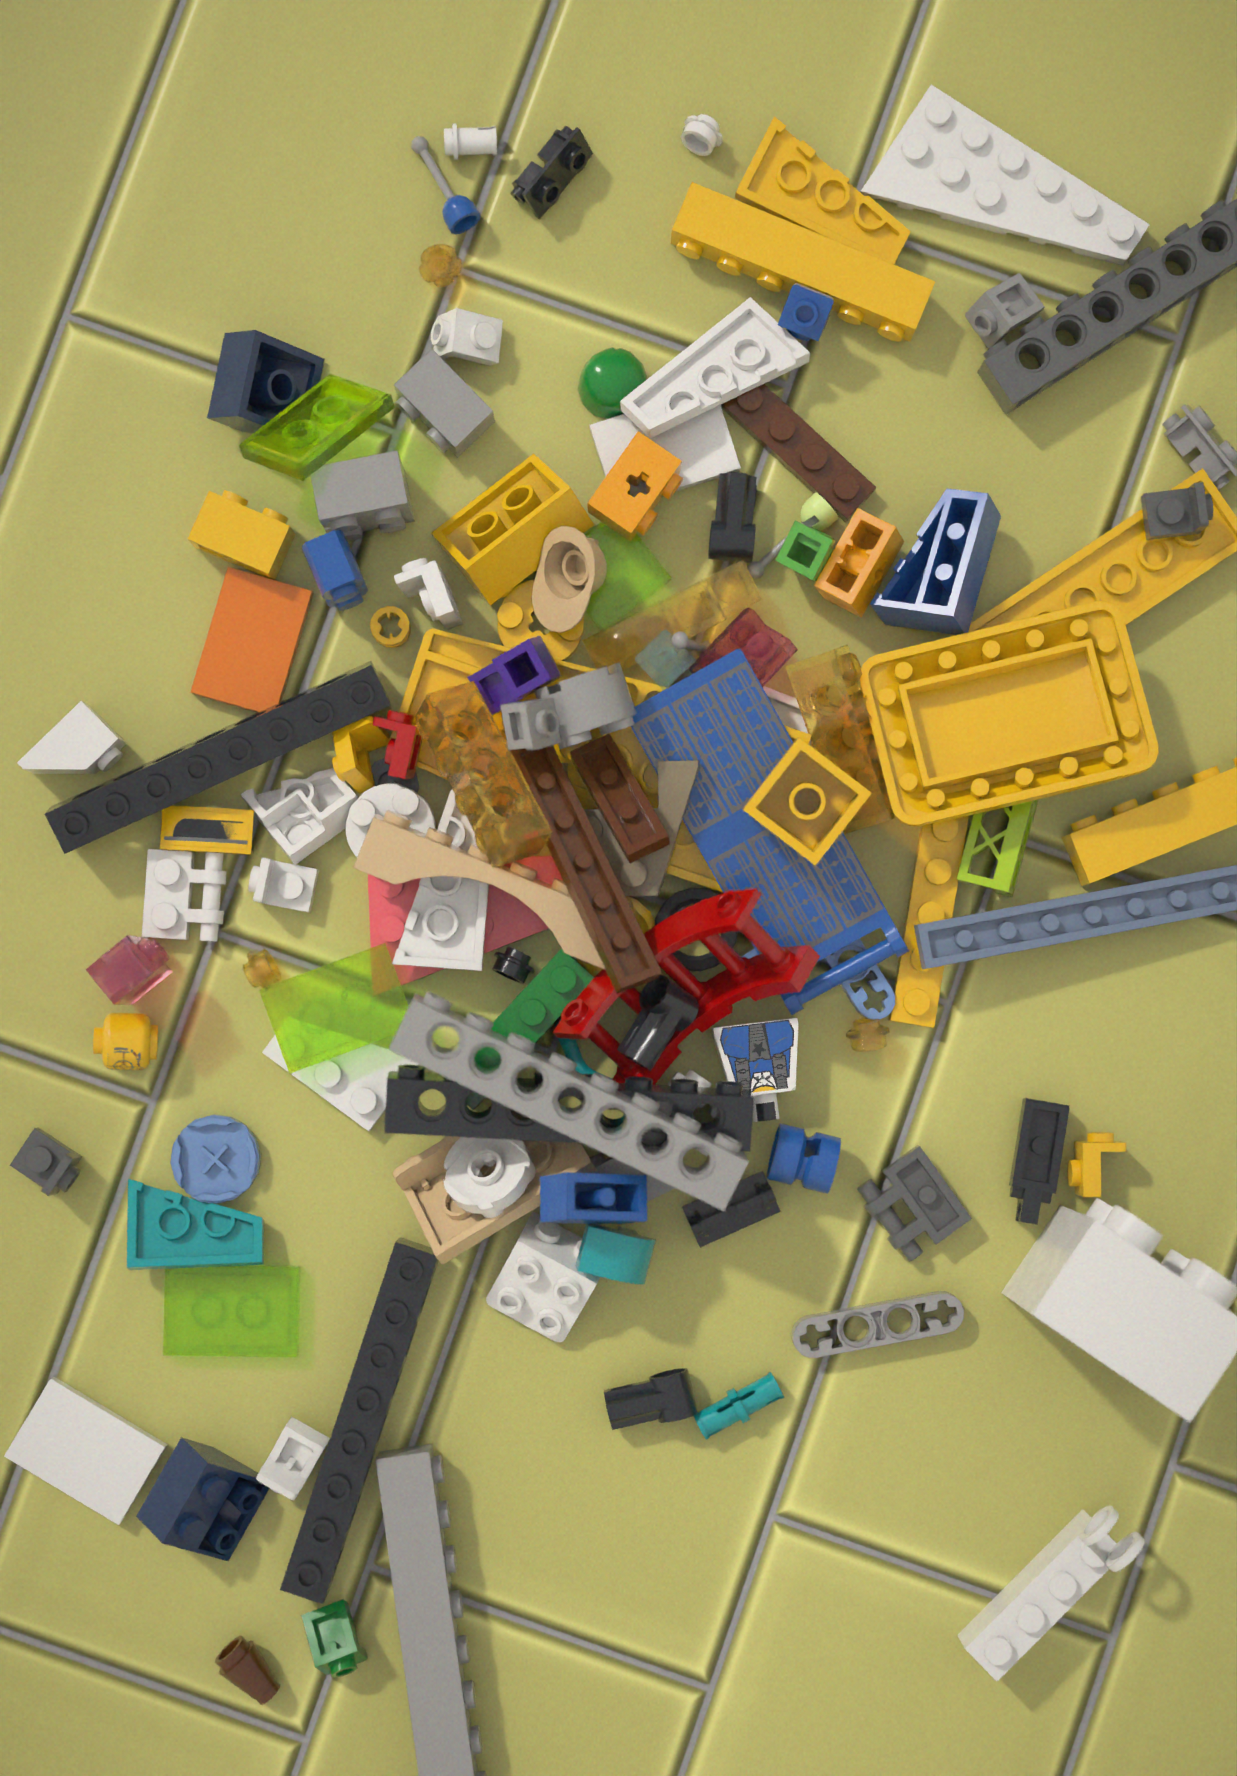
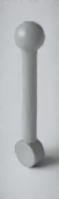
[671,631,714,659]

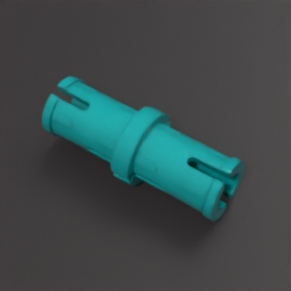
[693,1372,785,1440]

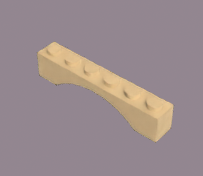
[353,810,606,970]

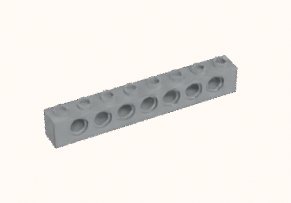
[388,992,749,1211]

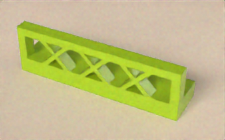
[957,799,1039,897]

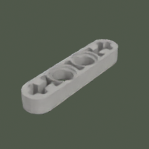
[791,1291,964,1358]

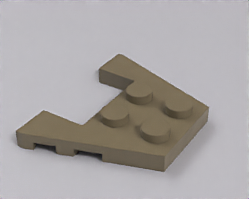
[562,760,700,896]

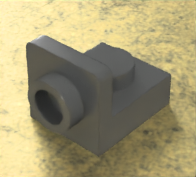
[1141,482,1213,540]
[10,1127,82,1196]

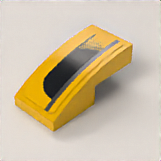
[159,806,254,855]

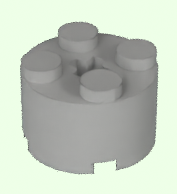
[534,663,637,749]

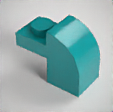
[575,1224,656,1285]

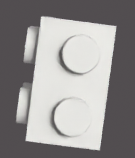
[486,1212,600,1342]

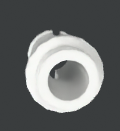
[444,123,497,160]

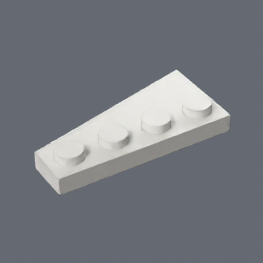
[620,297,810,438]
[392,789,496,971]

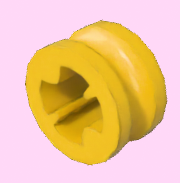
[370,606,411,648]

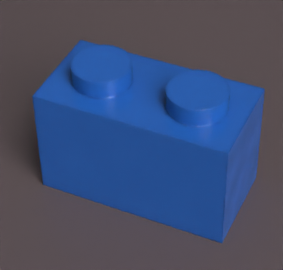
[540,1172,647,1225]

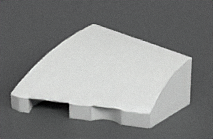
[241,768,358,865]

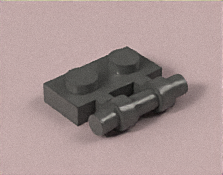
[857,1145,972,1262]

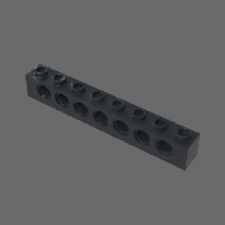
[45,661,391,854]
[384,1065,754,1152]
[280,1237,439,1604]

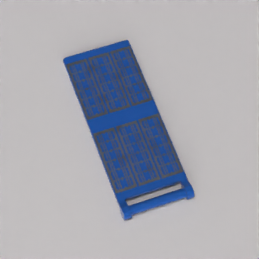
[631,649,909,1015]

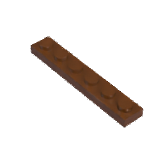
[505,745,662,994]

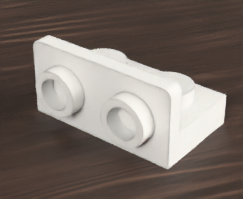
[394,558,463,630]

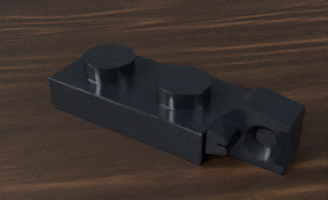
[1009,1098,1070,1225]

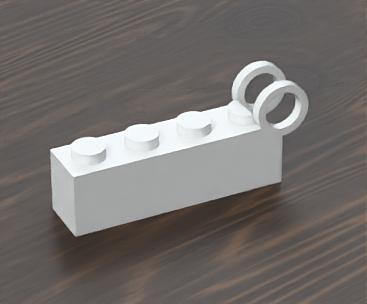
[957,1505,1145,1681]

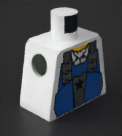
[711,1018,798,1122]

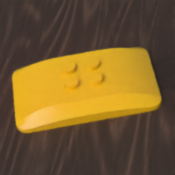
[860,601,1159,826]

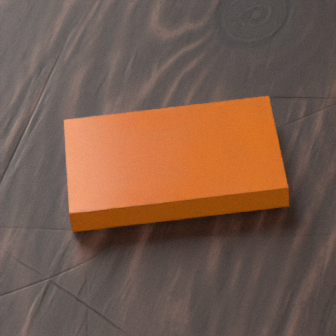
[191,567,314,712]

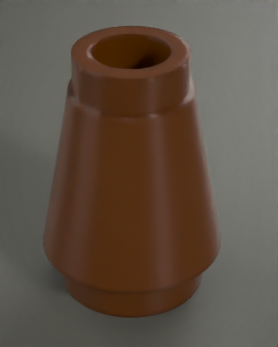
[215,1636,280,1705]

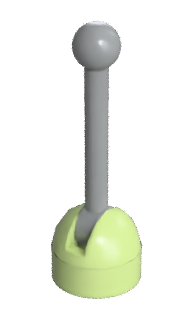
[747,492,839,579]

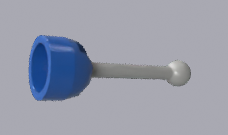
[411,136,481,234]

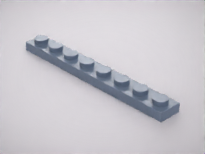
[914,865,1237,969]

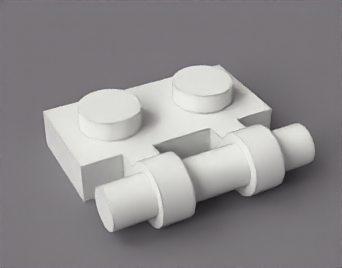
[142,849,227,942]

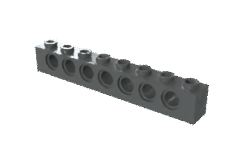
[977,199,1237,415]

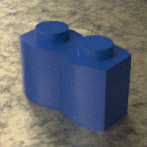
[302,530,368,611]

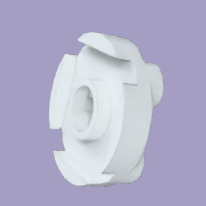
[345,783,436,857]
[443,1137,536,1218]

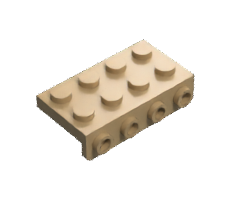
[393,1110,597,1265]

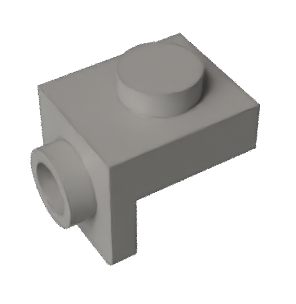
[500,697,561,750]

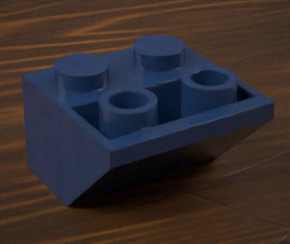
[136,1437,270,1561]

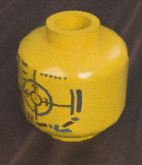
[93,1013,158,1070]

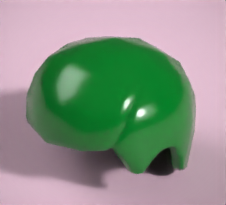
[577,348,647,419]

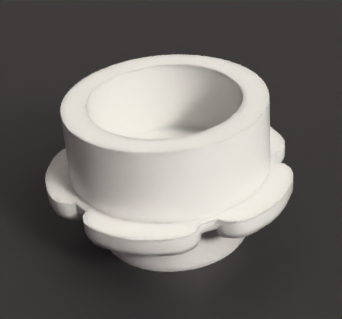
[681,114,723,156]

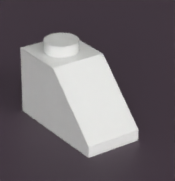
[17,701,127,774]

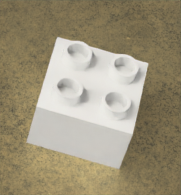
[1001,1198,1237,1422]

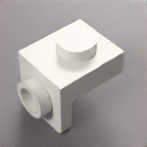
[431,308,503,366]
[256,1416,330,1500]

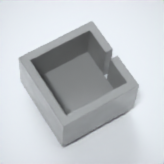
[309,451,414,541]

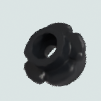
[492,947,535,984]

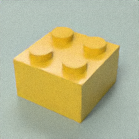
[743,737,872,866]

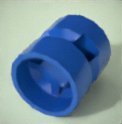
[766,1123,841,1194]

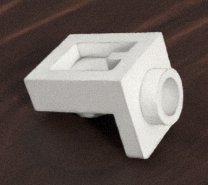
[248,857,319,913]

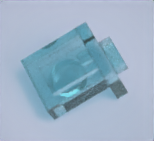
[635,629,696,690]

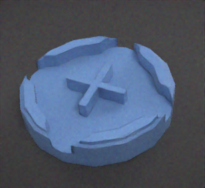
[170,1114,261,1204]

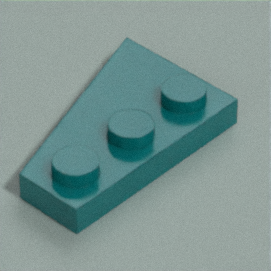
[127,1179,264,1270]

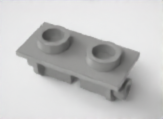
[1162,404,1237,490]

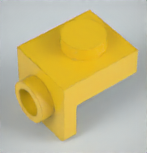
[332,716,390,794]
[1067,1132,1127,1197]

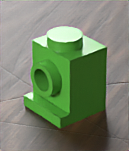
[775,520,835,581]

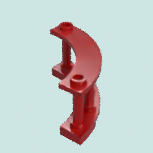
[553,889,820,1085]

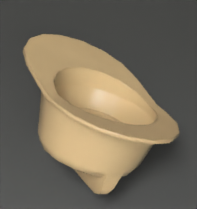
[532,526,607,632]

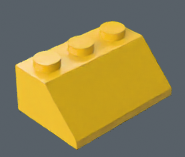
[431,453,594,606]

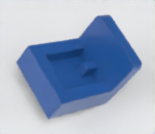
[778,283,834,341]

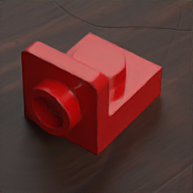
[373,710,425,779]

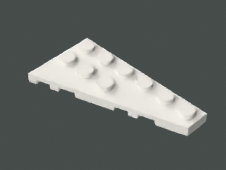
[860,85,1150,266]

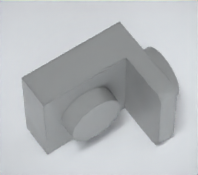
[965,273,1045,348]

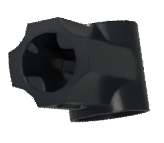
[708,472,757,563]
[617,975,699,1072]
[604,1368,698,1430]

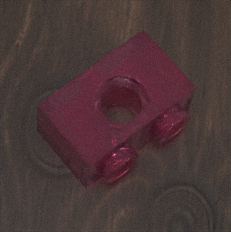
[85,935,173,1005]

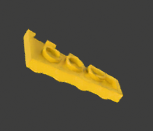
[735,116,911,265]

